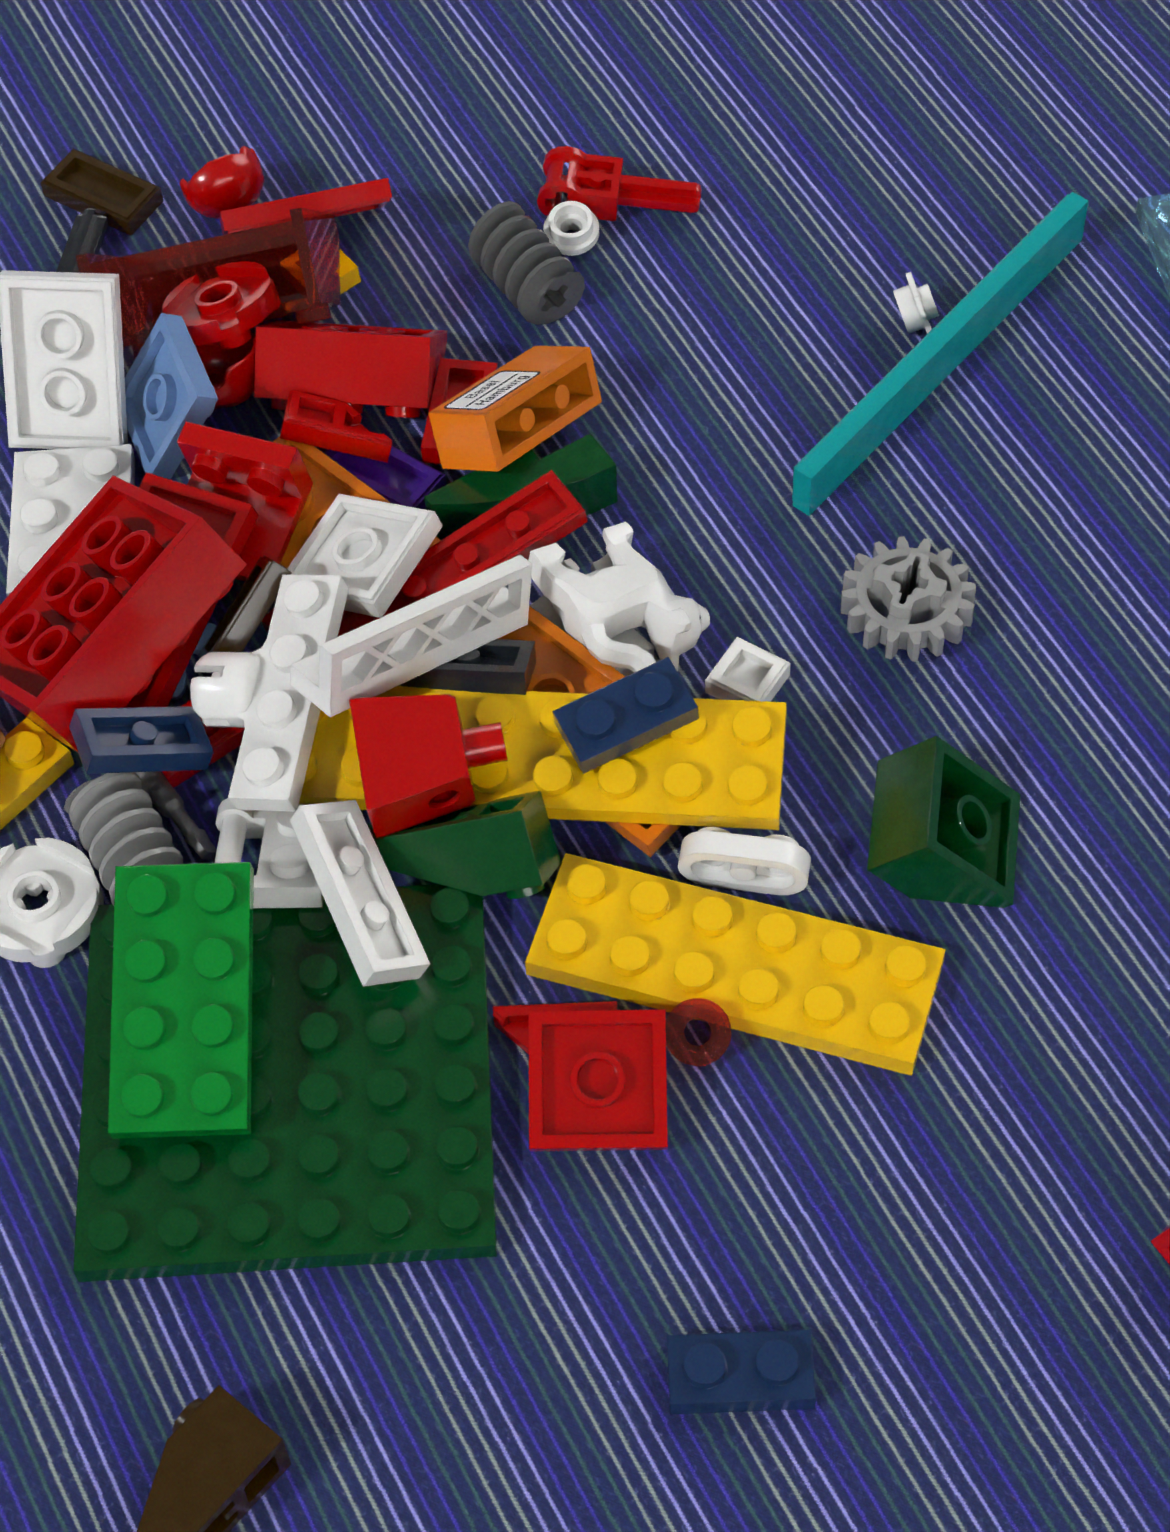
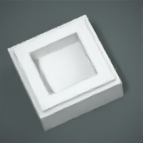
[705,637,791,702]

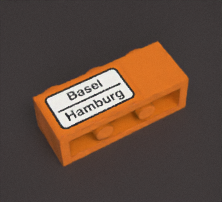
[428,346,602,472]

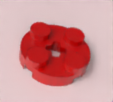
[162,261,281,349]

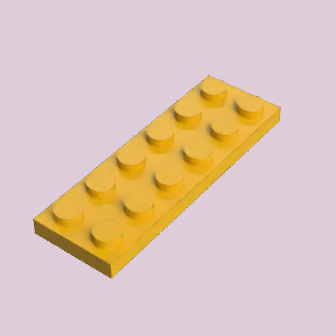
[525,853,946,1076]

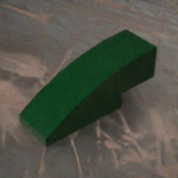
[424,433,618,540]

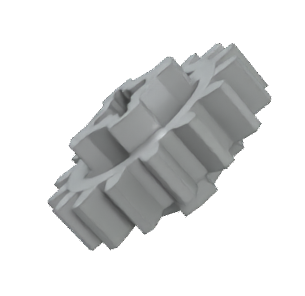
[841,536,976,661]

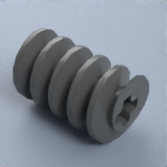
[468,201,585,325]

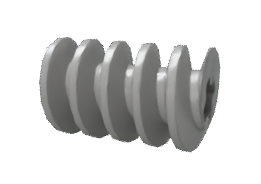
[64,772,183,906]

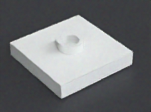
[287,494,443,618]

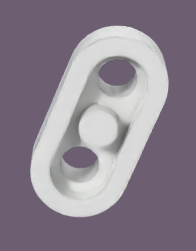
[678,827,811,895]

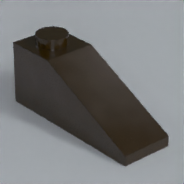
[137,1385,291,1532]

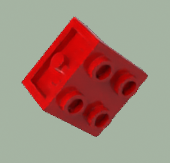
[177,422,313,581]

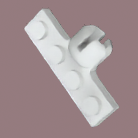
[190,575,349,812]

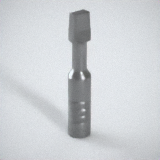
[135,771,217,860]

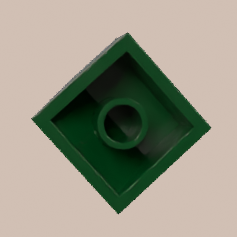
[867,736,1021,908]

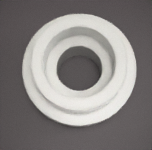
[543,201,599,256]

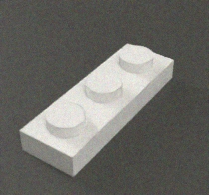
[290,800,430,987]

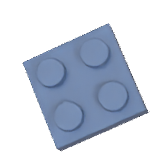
[125,313,218,479]

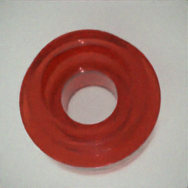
[666,998,732,1066]

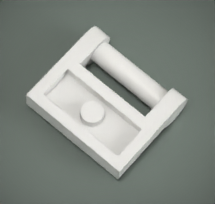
[214,798,324,908]

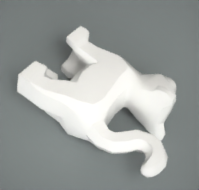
[528,522,710,672]

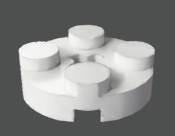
[0,838,104,968]

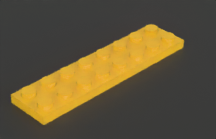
[299,685,787,830]

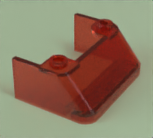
[76,208,341,358]

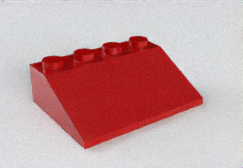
[0,475,247,752]

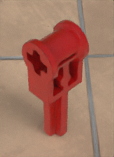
[537,146,702,221]

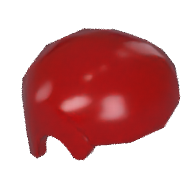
[179,146,265,219]
[196,333,256,409]

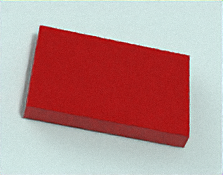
[219,178,392,239]

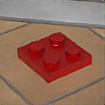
[528,1009,668,1151]

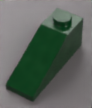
[368,790,561,899]

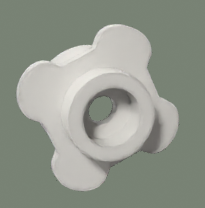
[893,272,939,334]

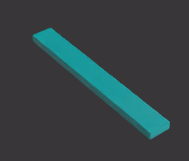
[792,192,1088,516]

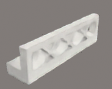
[290,555,532,717]

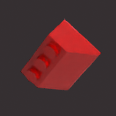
[254,320,448,418]

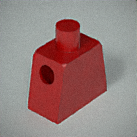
[349,694,508,838]

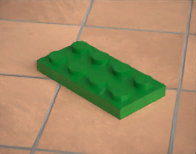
[108,862,254,1139]

